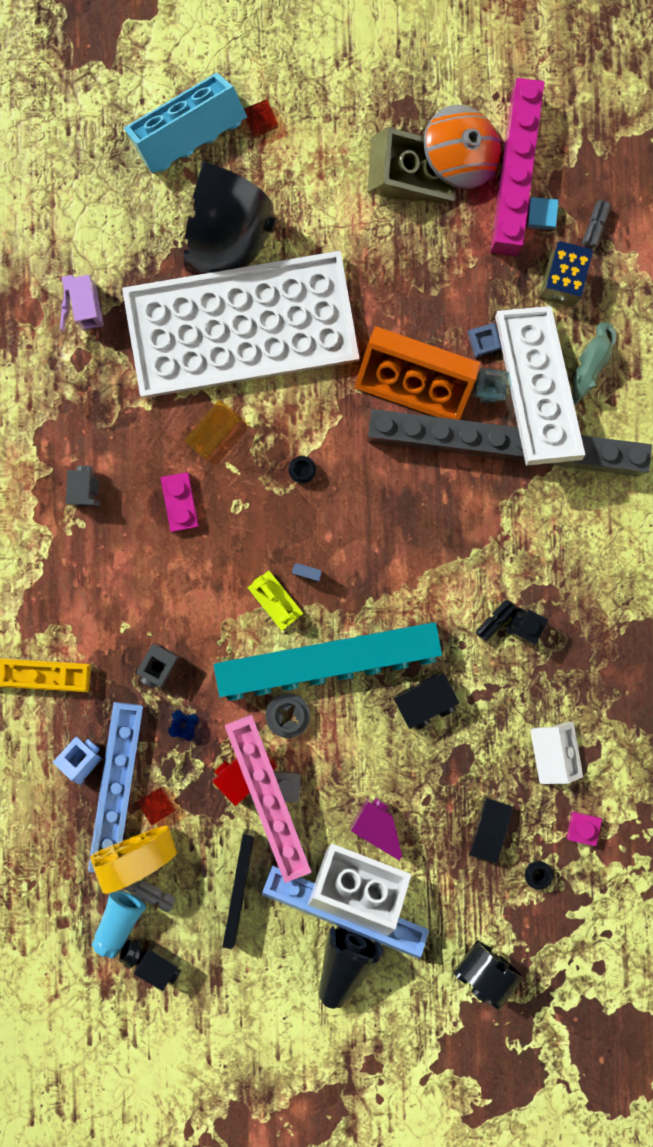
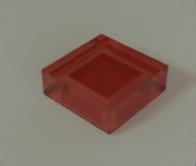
[244,99,278,138]
[137,786,177,826]

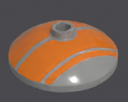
[424,105,501,189]

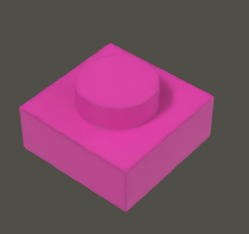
[567,811,602,846]

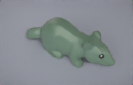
[572,322,616,405]

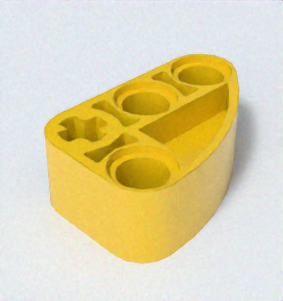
[90,825,177,894]

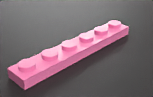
[225,715,311,883]

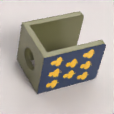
[539,241,593,307]

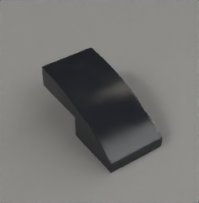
[469,798,513,864]

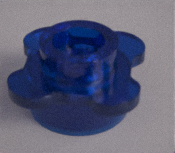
[168,710,199,741]

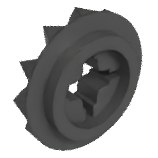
[266,693,310,738]

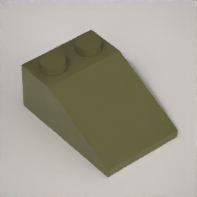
[367,127,456,203]

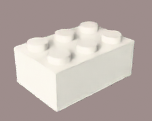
[308,843,411,936]

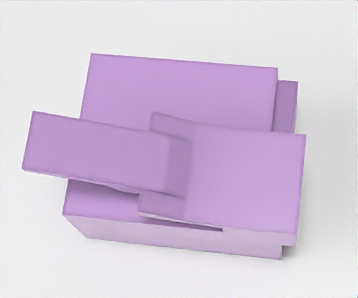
[60,275,104,332]

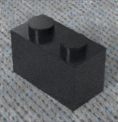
[392,672,459,730]

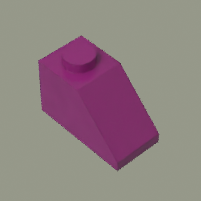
[350,797,402,861]

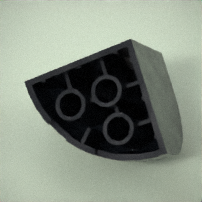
[184,161,277,275]

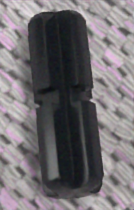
[475,600,517,642]

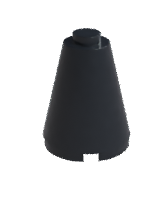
[318,926,383,1009]

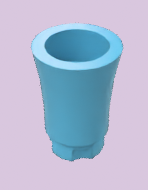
[92,890,146,958]

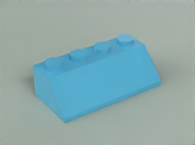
[124,73,247,174]

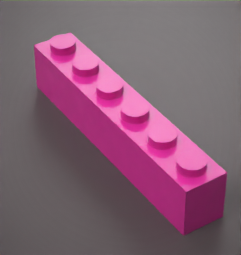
[490,78,545,256]

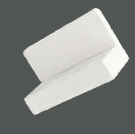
[531,722,583,784]

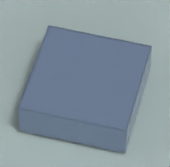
[467,323,502,359]
[292,563,322,582]

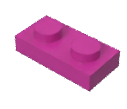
[160,472,199,532]

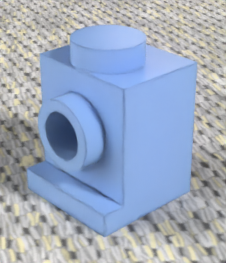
[52,737,102,785]

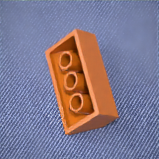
[354,326,480,420]

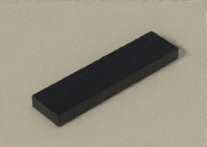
[222,829,255,949]

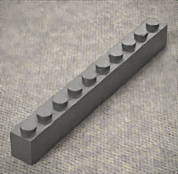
[367,409,652,476]

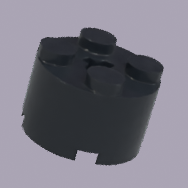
[453,940,523,1010]

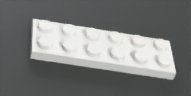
[495,306,585,466]

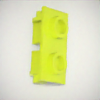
[247,571,303,631]

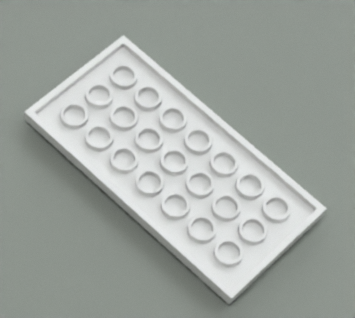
[122,251,359,398]

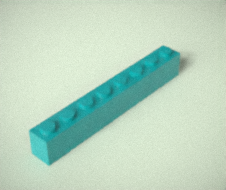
[213,622,442,701]

